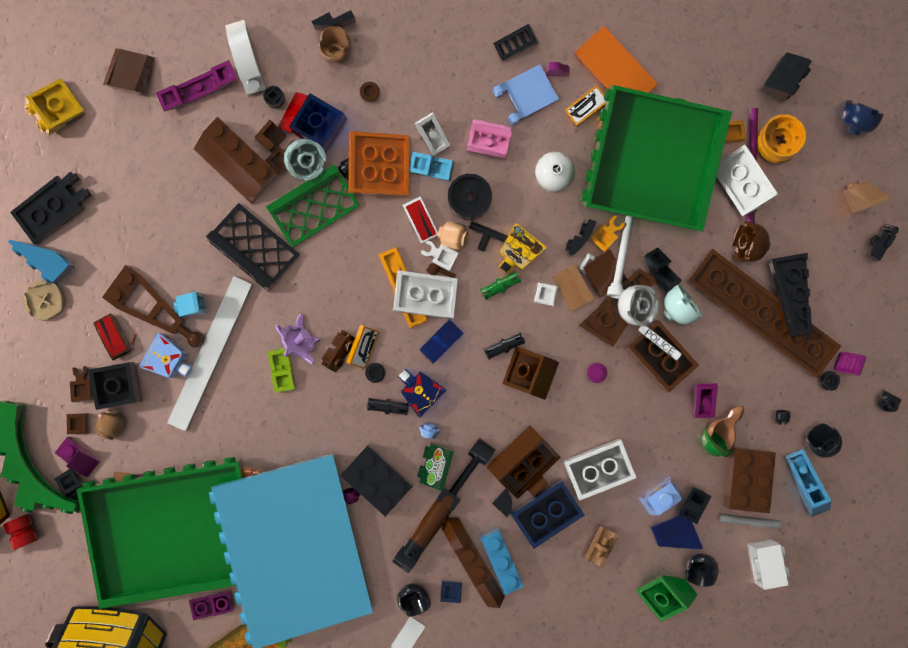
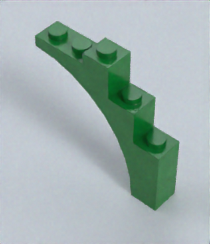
[0,401,80,514]

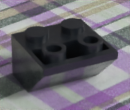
[760,52,812,103]

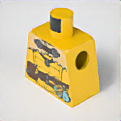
[499,223,546,274]

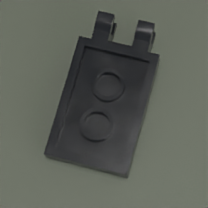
[10,172,92,245]

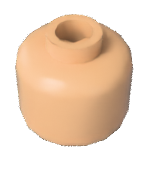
[438,222,469,250]

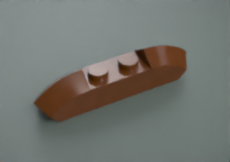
[442,518,505,608]

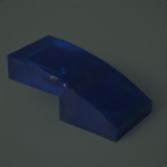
[419,319,464,364]

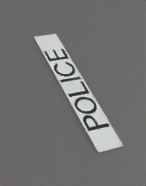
[638,326,681,360]

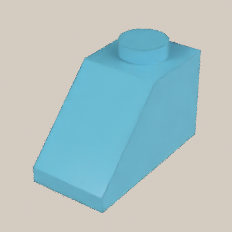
[174,292,206,317]

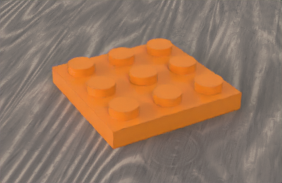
[348,131,409,196]

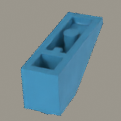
[785,449,831,517]

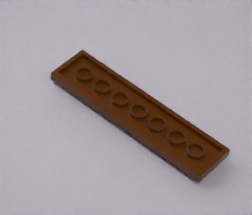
[687,249,841,378]

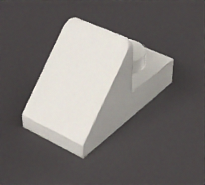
[415,113,451,156]

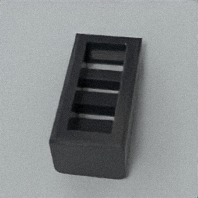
[493,24,539,61]

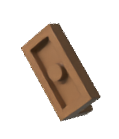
[553,264,594,311]

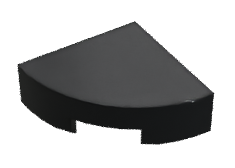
[492,488,512,517]

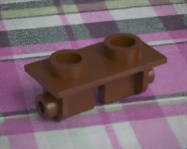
[321,330,355,372]

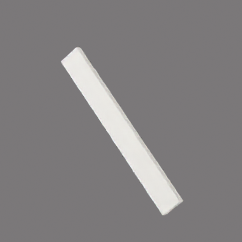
[167,276,253,431]

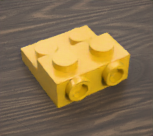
[24,78,84,135]

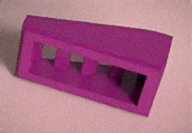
[834,352,866,376]

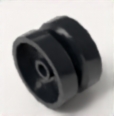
[448,173,492,221]

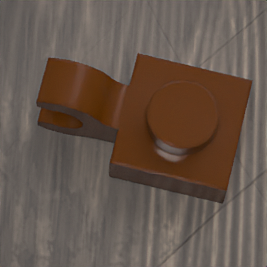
[265,141,293,175]

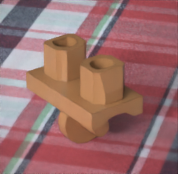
[584,525,619,568]

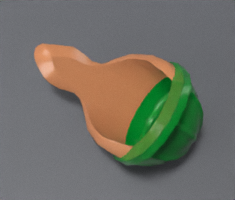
[701,406,744,458]

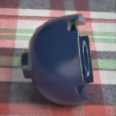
[841,99,884,136]

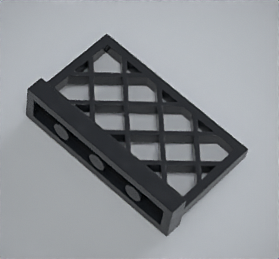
[206,203,300,292]

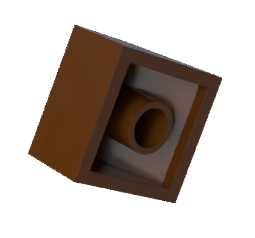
[502,347,559,400]

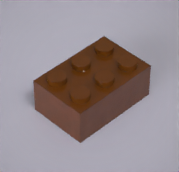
[625,320,699,393]
[724,447,776,513]

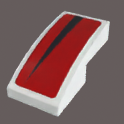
[402,196,438,243]

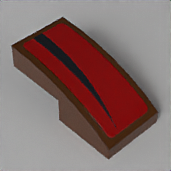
[93,313,131,361]

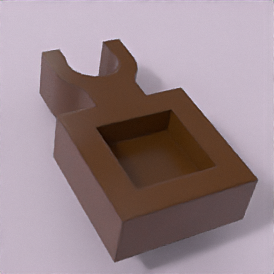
[70,366,93,403]

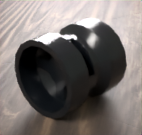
[263,86,286,109]

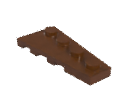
[579,268,656,347]

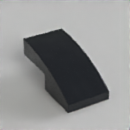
[311,10,356,30]
[644,248,682,293]
[54,469,83,513]

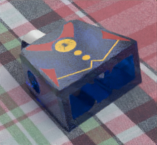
[398,369,447,418]

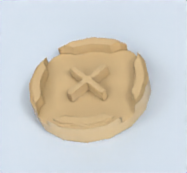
[23,280,65,320]

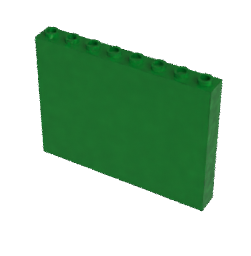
[77,456,244,609]

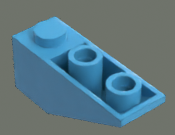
[8,240,74,284]

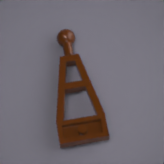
[102,265,203,347]

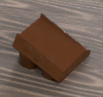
[103,48,154,95]

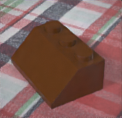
[487,426,561,499]

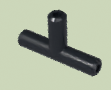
[469,221,508,252]

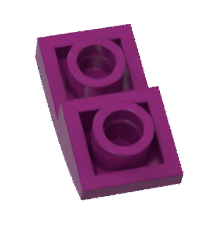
[189,591,234,620]

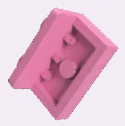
[467,120,512,159]

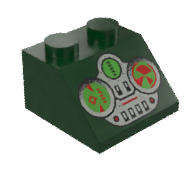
[417,442,454,491]

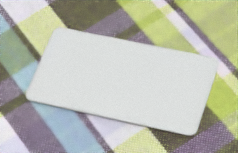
[391,617,425,648]

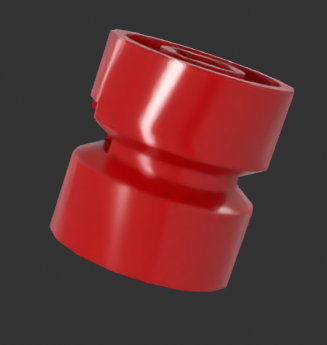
[3,514,38,550]

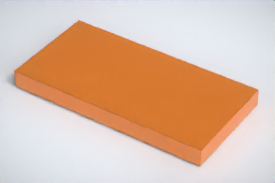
[574,26,658,93]

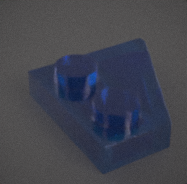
[650,515,703,550]

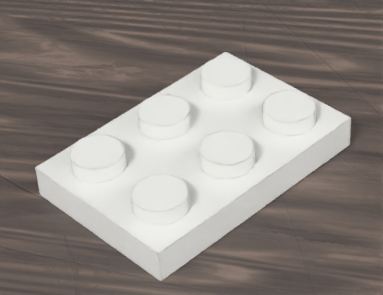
[717,145,778,218]
[393,270,458,319]

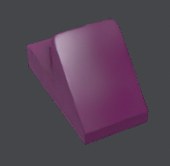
[692,383,718,418]
[55,437,100,477]

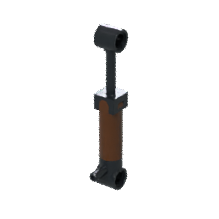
[392,438,496,574]

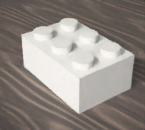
[563,439,636,501]

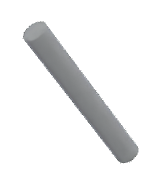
[719,514,781,529]

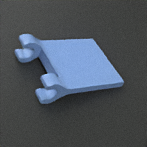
[492,64,559,125]

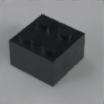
[88,362,141,410]

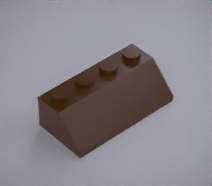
[194,117,279,204]

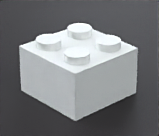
[747,539,790,590]

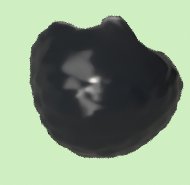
[806,423,843,458]
[686,553,719,587]
[397,583,431,617]

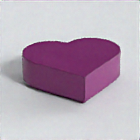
[546,62,570,76]

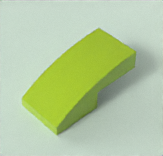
[267,347,295,393]

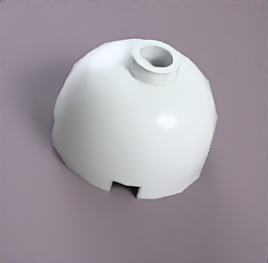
[535,152,575,192]
[618,285,658,326]

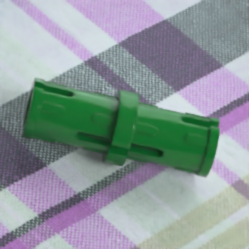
[480,271,521,300]

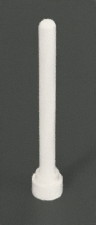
[607,215,634,299]

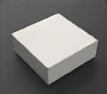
[534,282,558,306]

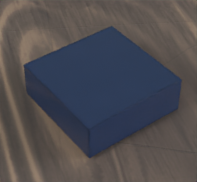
[440,580,462,603]

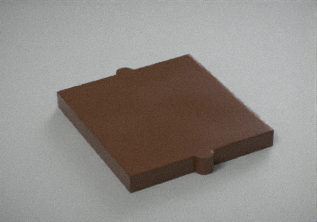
[583,249,627,297]

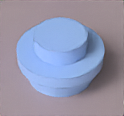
[419,423,440,439]

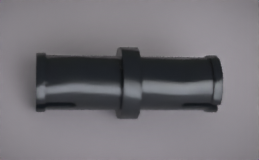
[483,332,525,360]
[367,398,409,416]

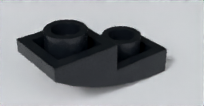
[565,219,597,257]

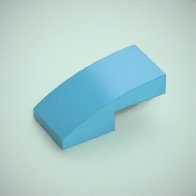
[409,152,454,181]

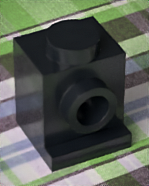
[679,487,712,524]

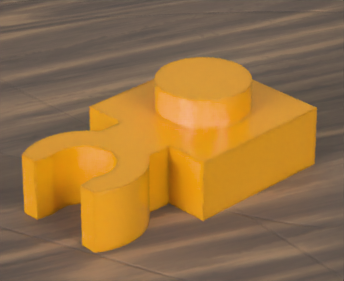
[589,216,625,252]

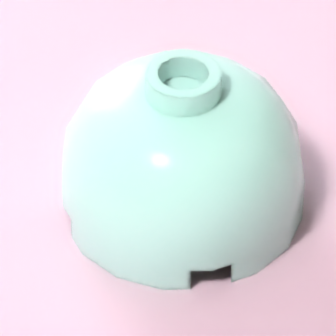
[284,139,326,180]
[664,284,703,325]

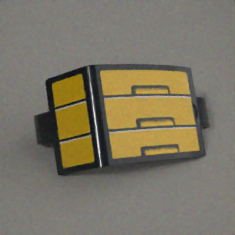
[45,606,167,648]

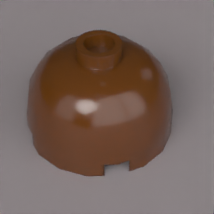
[732,221,771,262]

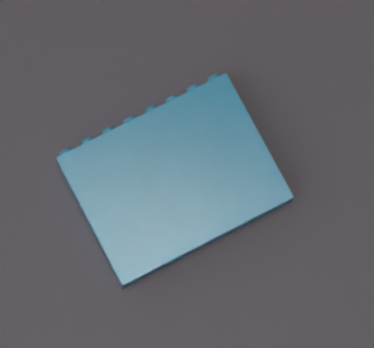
[209,454,373,648]

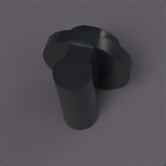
[878,389,901,412]

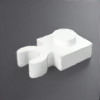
[421,241,459,271]

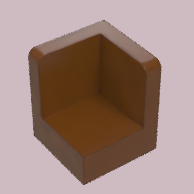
[254,120,287,153]

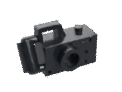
[865,224,899,262]

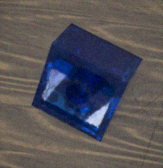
[289,93,347,153]

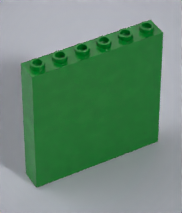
[581,85,732,232]

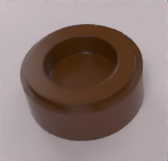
[360,81,380,103]

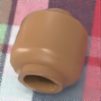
[95,409,125,440]

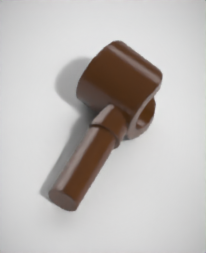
[426,263,456,278]

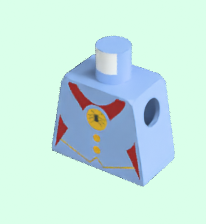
[139,333,192,378]
[639,477,682,516]

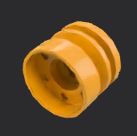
[757,115,806,164]

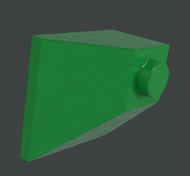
[636,575,698,622]

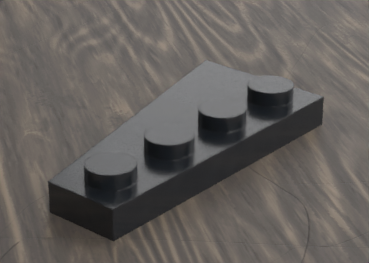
[768,253,812,338]

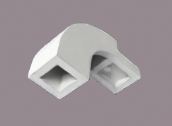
[225,20,266,95]

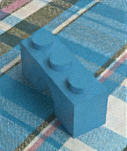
[480,527,524,595]

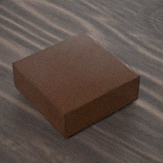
[66,413,89,434]
[528,476,548,497]

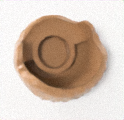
[318,26,350,62]

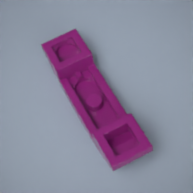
[156,60,237,112]

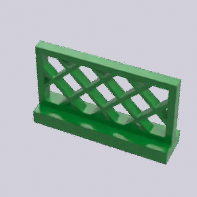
[266,164,360,247]

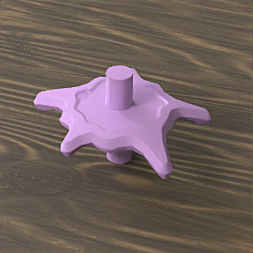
[275,314,320,364]

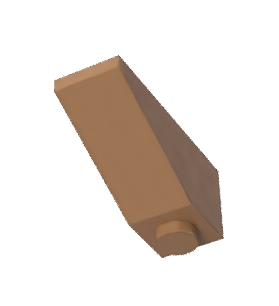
[842,181,889,214]

